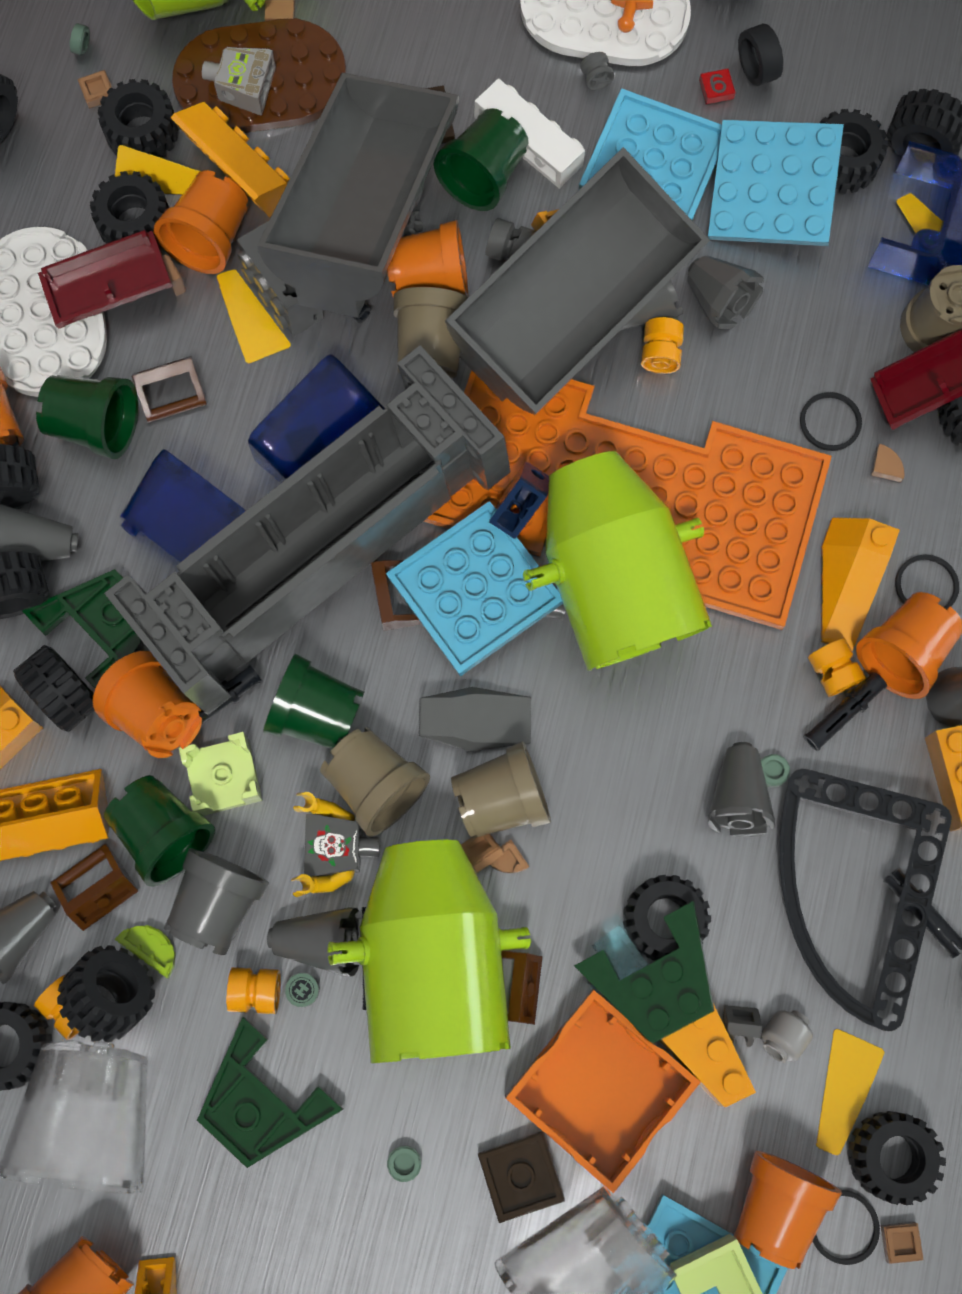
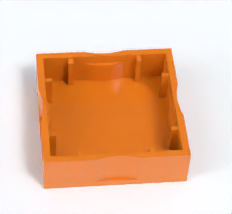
[505,990,701,1193]

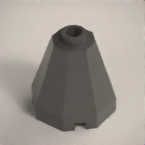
[688,256,764,329]

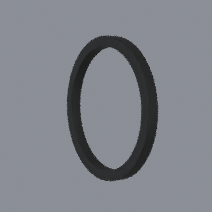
[800,392,862,451]
[895,554,959,610]
[813,1190,880,1265]

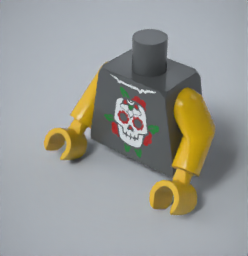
[291,792,380,897]

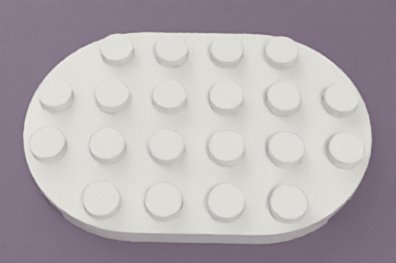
[520,0,691,66]
[0,227,107,397]

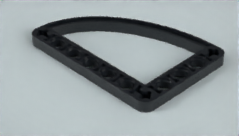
[780,769,952,1031]

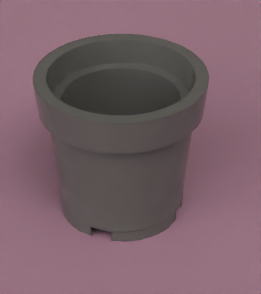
[164,848,269,955]

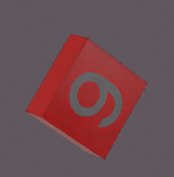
[699,69,736,105]

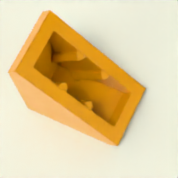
[135,1257,177,1294]

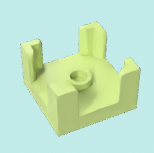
[179,732,263,816]

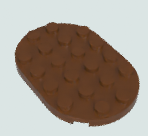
[172,18,346,133]

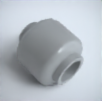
[761,1010,813,1063]

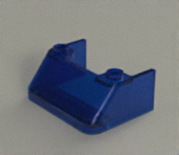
[868,141,962,285]

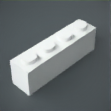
[474,78,585,189]

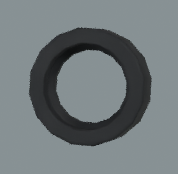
[738,23,784,86]

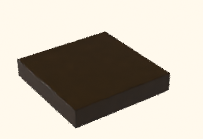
[478,1131,565,1223]

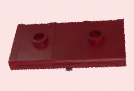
[38,230,173,329]
[870,329,962,430]

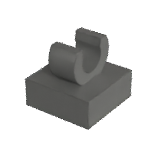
[723,1005,762,1047]

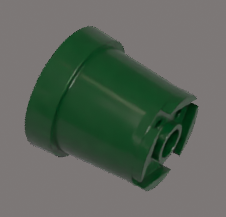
[433,108,529,211]
[36,375,138,459]
[263,653,365,749]
[104,775,215,887]

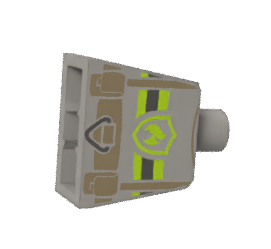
[202,47,276,115]

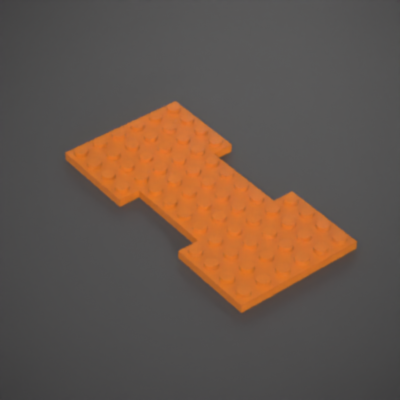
[423,370,832,630]

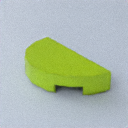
[114,925,176,979]

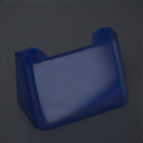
[248,354,385,483]
[120,449,246,562]

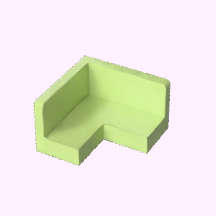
[667,1234,762,1294]

